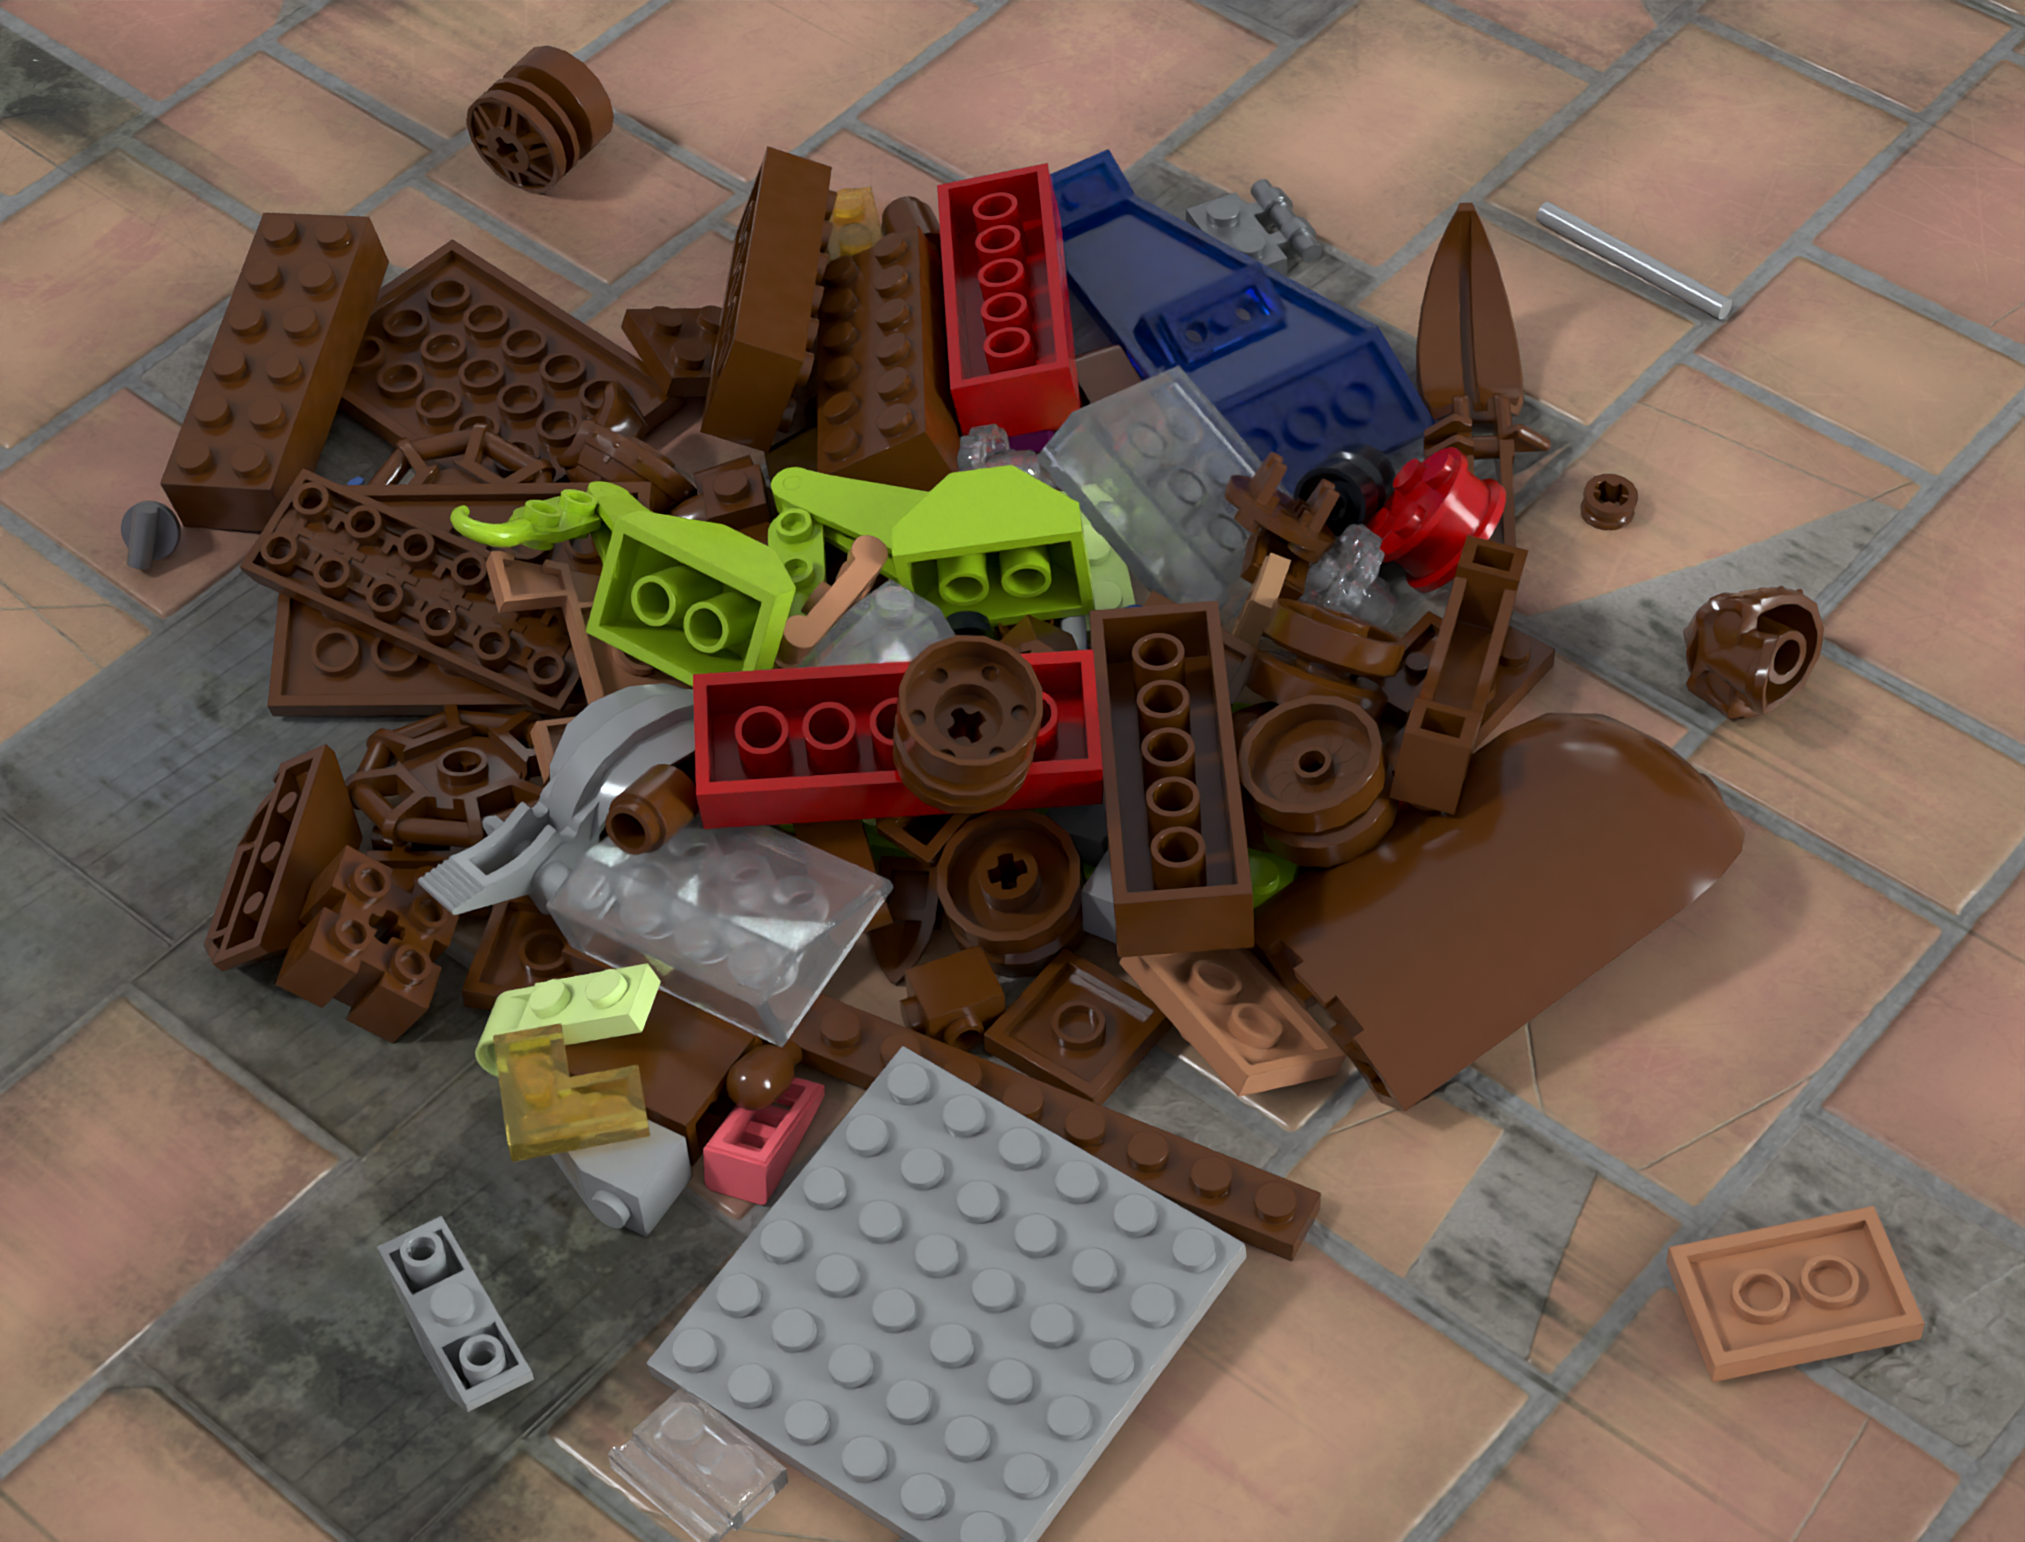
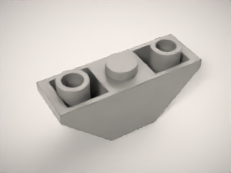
[377,1216,534,1412]

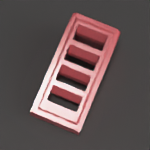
[703,1077,825,1205]

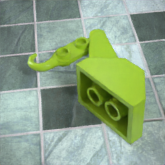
[768,465,1096,638]
[450,481,796,687]

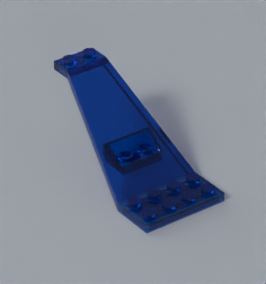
[1050,149,1435,527]

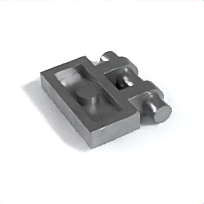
[1186,179,1322,292]

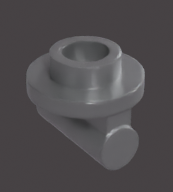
[121,500,181,569]

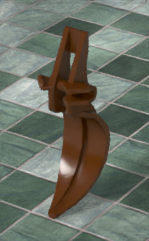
[1416,202,1551,547]

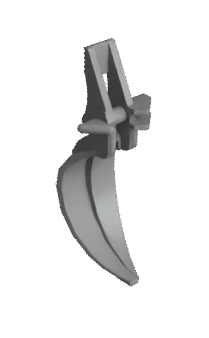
[418,683,695,915]

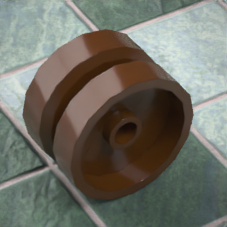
[1246,598,1407,726]
[1237,695,1399,868]
[937,809,1087,978]

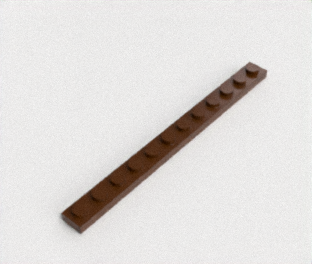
[562,904,1321,1262]

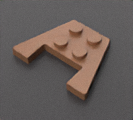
[485,551,693,784]

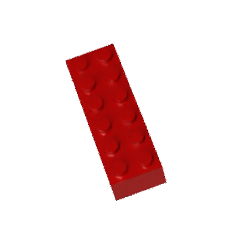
[937,163,1083,445]
[693,649,1103,829]

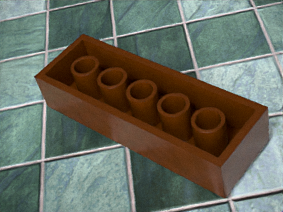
[700,146,837,453]
[160,212,389,531]
[817,225,959,492]
[1089,601,1254,958]

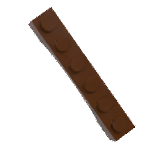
[1389,535,1529,814]

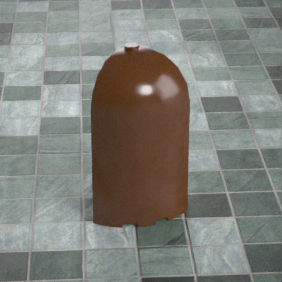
[1248,713,1745,1111]

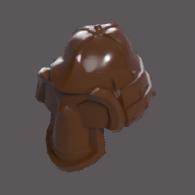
[556,379,697,515]
[1683,586,1824,719]

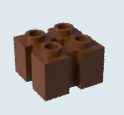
[275,845,460,1044]

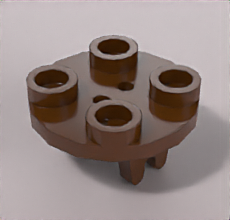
[1224,452,1340,564]

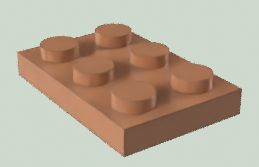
[1119,948,1347,1097]
[1666,1206,1925,1382]

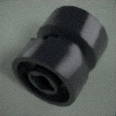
[1293,443,1396,543]

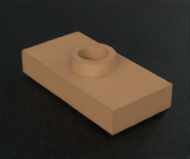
[1232,553,1291,648]

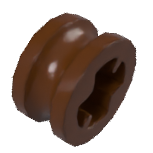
[1580,474,1638,530]

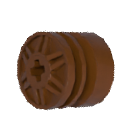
[466,45,614,193]
[893,635,1043,814]

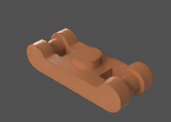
[773,535,888,669]

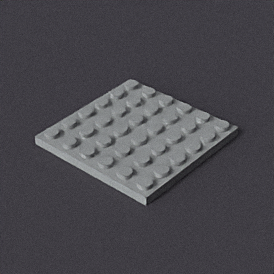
[646,1046,1247,1542]

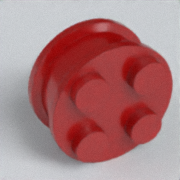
[1363,447,1506,593]

